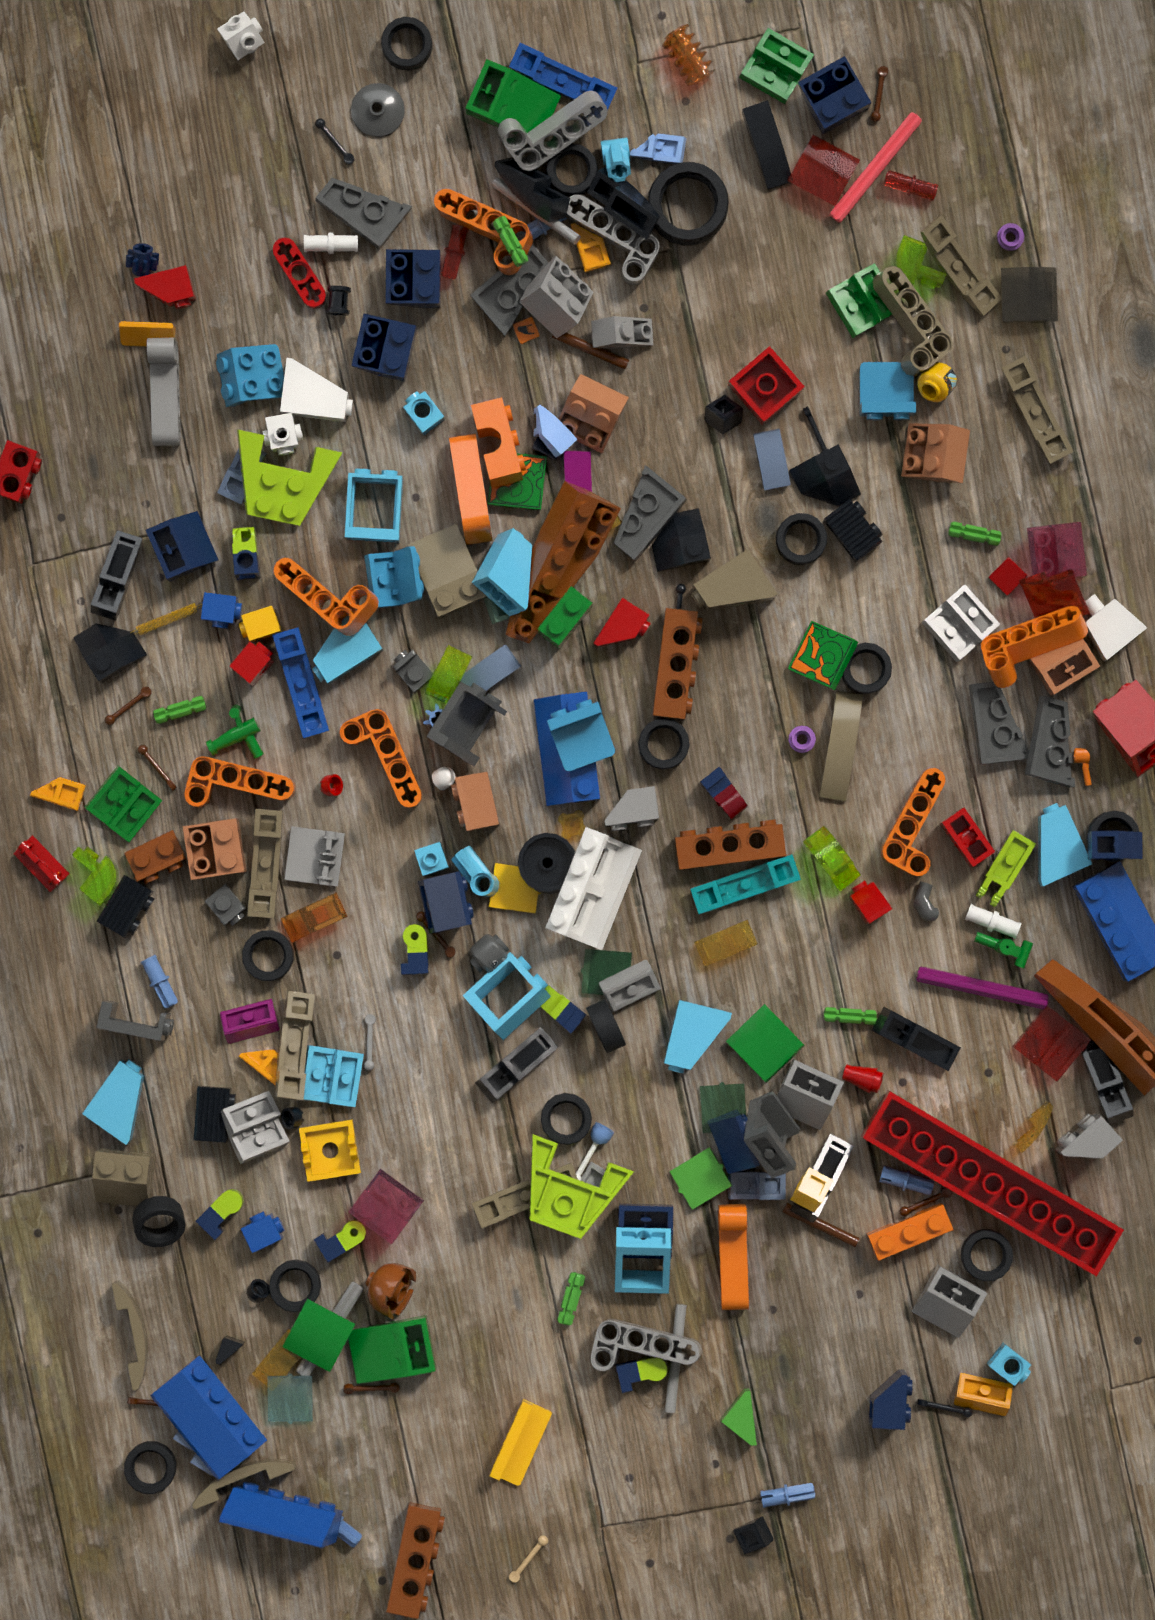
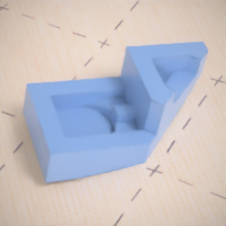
[630,134,686,164]
[534,405,577,458]

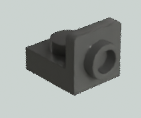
[393,650,435,693]
[205,884,247,926]

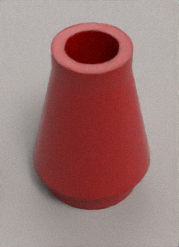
[842,1064,884,1094]

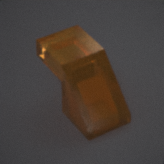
[280,892,348,943]

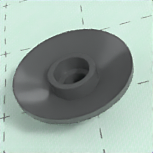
[351,83,405,137]

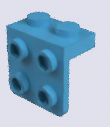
[216,344,284,407]
[860,362,916,420]
[364,546,424,608]
[547,699,615,771]

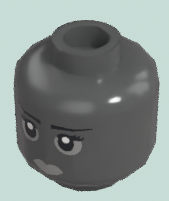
[470,934,510,973]

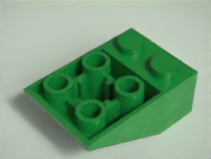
[465,59,561,135]
[348,1315,437,1384]

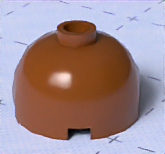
[366,1263,416,1319]

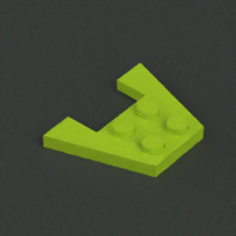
[237,429,342,526]
[529,1134,634,1239]

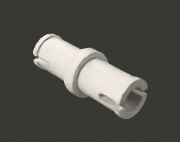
[304,233,358,254]
[965,904,1021,939]

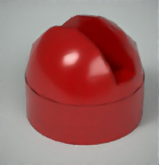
[320,774,343,796]

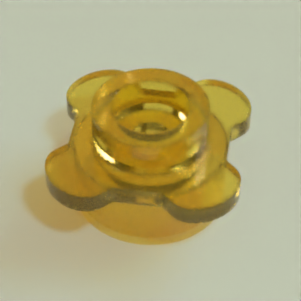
[558,810,586,839]

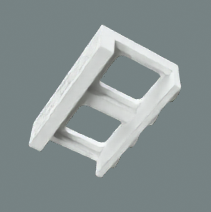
[546,827,642,950]

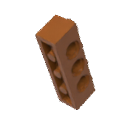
[653,608,703,719]
[674,819,786,870]
[386,1502,445,1619]

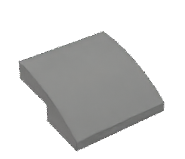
[921,584,1000,662]
[221,1091,290,1164]

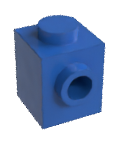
[201,592,242,629]
[241,1211,285,1253]

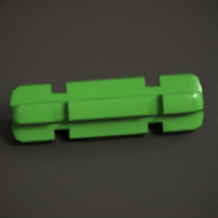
[493,216,528,267]
[948,522,1002,546]
[153,696,206,724]
[824,1007,877,1025]
[557,1272,585,1325]

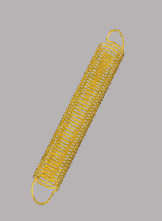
[131,603,203,636]

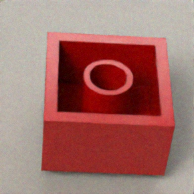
[728,346,805,425]

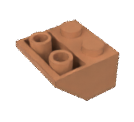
[559,374,629,453]
[901,423,970,483]
[1028,639,1100,696]
[451,772,499,832]
[183,818,247,880]

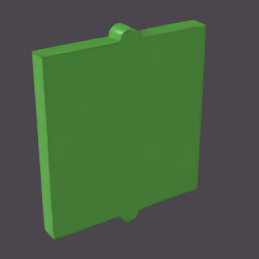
[670,1147,733,1210]

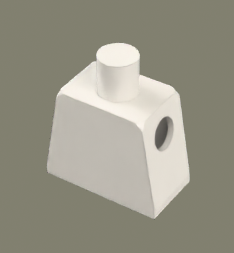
[1082,594,1147,661]

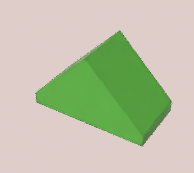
[721,1388,757,1446]

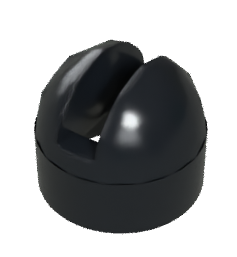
[281,1107,304,1129]
[246,1279,270,1303]

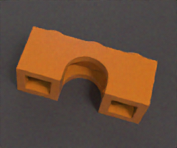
[471,397,526,488]
[866,1203,954,1261]

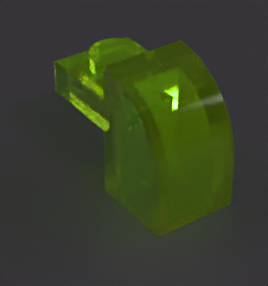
[894,235,946,289]
[425,645,473,705]
[803,826,861,891]
[72,846,119,906]

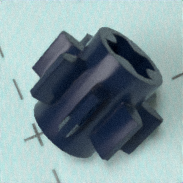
[126,243,159,277]

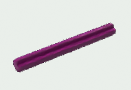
[916,966,1049,1009]

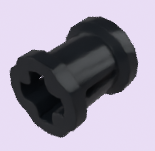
[326,285,351,316]

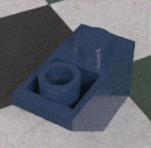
[1088,831,1143,860]

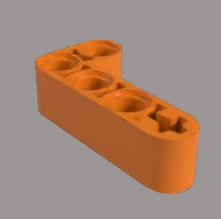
[434,189,533,275]
[449,433,493,545]
[273,558,379,636]
[981,606,1088,688]
[340,709,422,808]
[185,756,296,807]
[881,768,945,876]
[718,1204,749,1310]

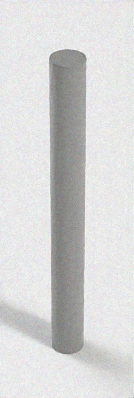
[491,178,581,245]
[665,1304,687,1413]

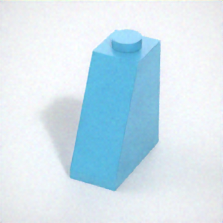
[472,528,532,616]
[312,616,383,684]
[1038,803,1092,887]
[663,1000,732,1073]
[82,1059,144,1145]

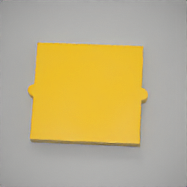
[489,863,541,914]

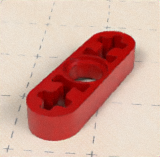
[273,237,326,309]

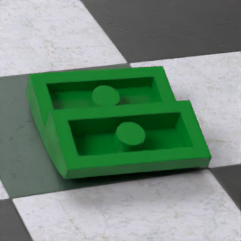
[739,28,814,104]
[825,263,892,338]
[85,765,163,842]
[726,1004,805,1083]
[282,1299,355,1372]

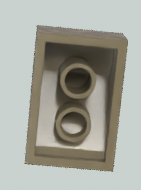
[408,524,487,619]

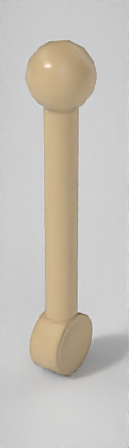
[509,1535,548,1582]

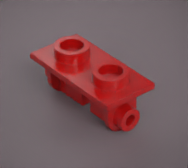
[13,835,70,892]

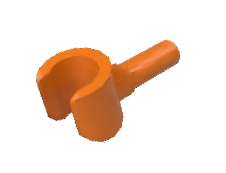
[1073,748,1092,786]

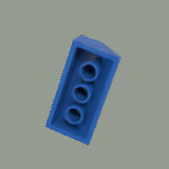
[534,691,600,806]
[1072,861,1155,982]
[150,1355,267,1480]
[219,1482,343,1548]

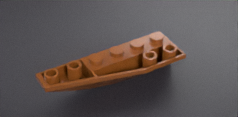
[506,481,621,644]
[1034,959,1155,1096]

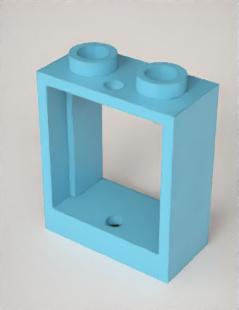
[345,469,403,543]
[463,952,551,1040]
[615,1227,671,1294]

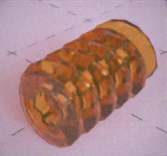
[662,24,716,86]

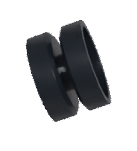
[518,833,576,894]

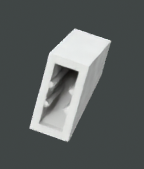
[280,358,353,422]

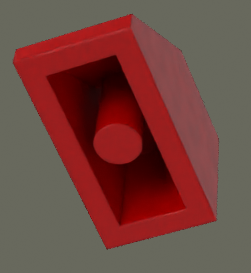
[134,265,196,309]
[593,598,651,647]
[849,880,892,924]

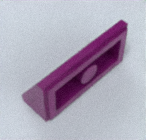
[564,451,592,492]
[220,999,280,1044]

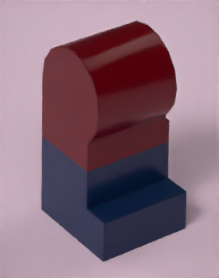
[700,766,748,820]

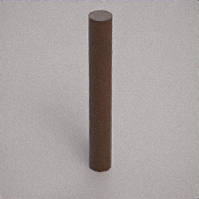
[552,332,629,370]
[782,1203,860,1247]

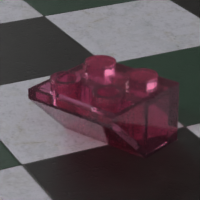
[1027,522,1087,582]
[348,1168,424,1244]

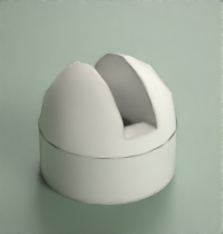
[432,767,456,790]

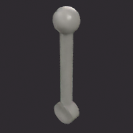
[364,1014,376,1071]

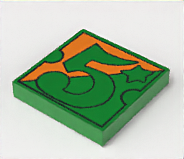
[488,451,547,510]
[788,621,859,690]

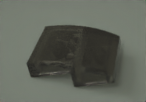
[1001,267,1058,323]

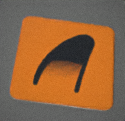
[513,317,540,344]

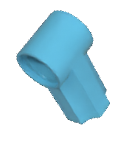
[601,138,631,182]
[451,845,499,897]

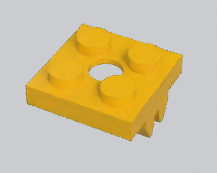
[299,1119,361,1182]

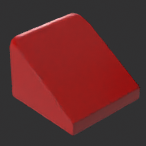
[988,557,1028,596]

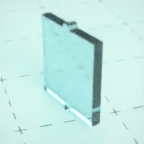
[267,1373,313,1424]

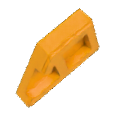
[571,223,611,273]
[30,777,87,811]
[239,1049,278,1086]

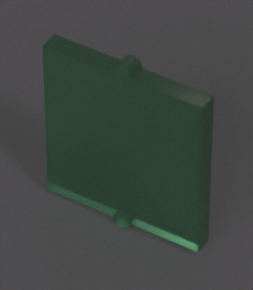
[581,949,632,995]
[700,1082,746,1133]

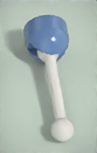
[576,1122,614,1181]

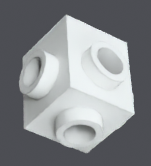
[217,12,265,60]
[263,413,303,455]

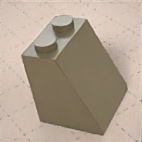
[691,549,778,611]
[92,1148,156,1206]

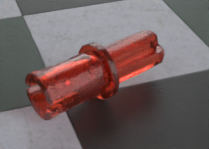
[884,170,938,201]
[441,225,469,279]

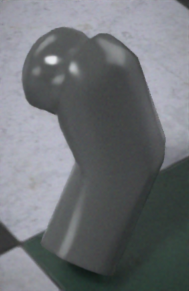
[914,881,939,921]

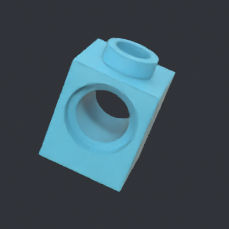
[403,391,445,435]
[414,842,449,876]
[987,1343,1031,1386]

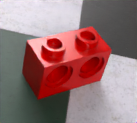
[0,440,42,504]

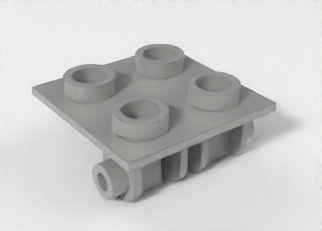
[284,826,345,887]

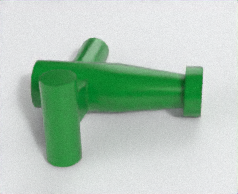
[206,704,264,759]
[974,932,1033,969]

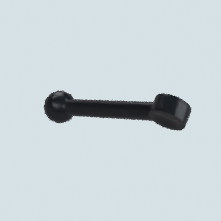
[315,118,354,165]
[803,406,828,453]
[673,584,686,640]
[917,1399,973,1418]

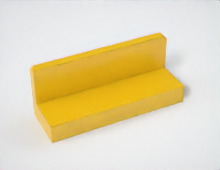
[490,1399,552,1486]

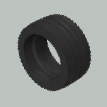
[648,162,729,246]

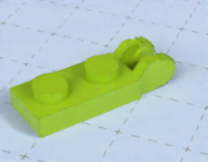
[975,830,1036,907]

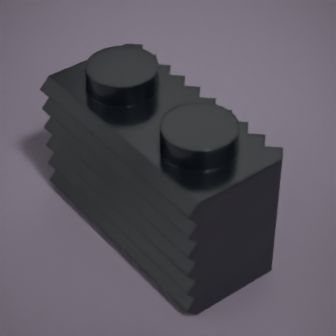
[823,499,883,563]
[97,875,155,938]
[193,1085,236,1143]

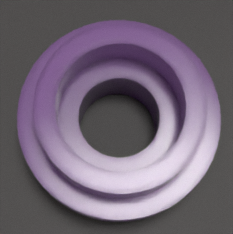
[997,223,1024,251]
[789,726,816,753]

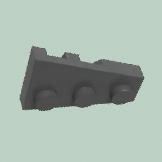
[315,178,412,249]
[470,244,548,337]
[614,465,687,561]
[969,682,1029,765]
[1025,696,1075,788]

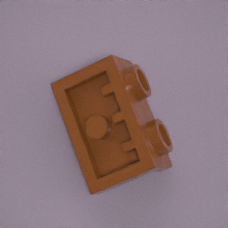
[124,830,187,884]

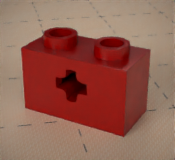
[230,642,274,686]
[939,807,995,868]

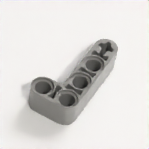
[498,91,607,171]
[566,195,659,285]
[147,337,181,446]
[591,1319,702,1371]

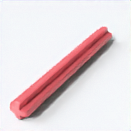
[830,112,922,223]

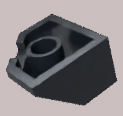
[789,444,861,506]
[652,508,711,572]
[73,623,147,683]

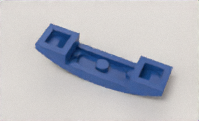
[509,43,617,110]
[273,627,329,738]

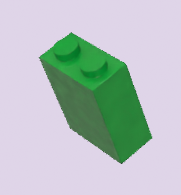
[538,586,593,649]

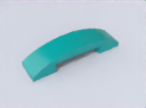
[690,854,801,914]

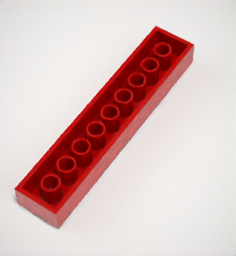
[861,1090,1124,1277]

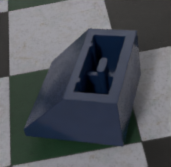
[798,56,871,134]
[386,249,441,308]
[351,313,417,382]
[146,511,219,582]
[418,871,474,934]
[707,1109,760,1174]
[618,1203,673,1259]
[869,1369,912,1430]

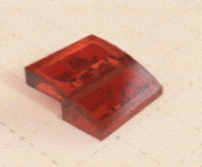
[788,135,860,207]
[1019,569,1090,618]
[1012,1005,1091,1082]

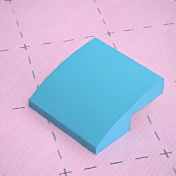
[304,1045,364,1107]

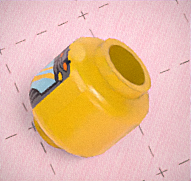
[917,362,957,402]

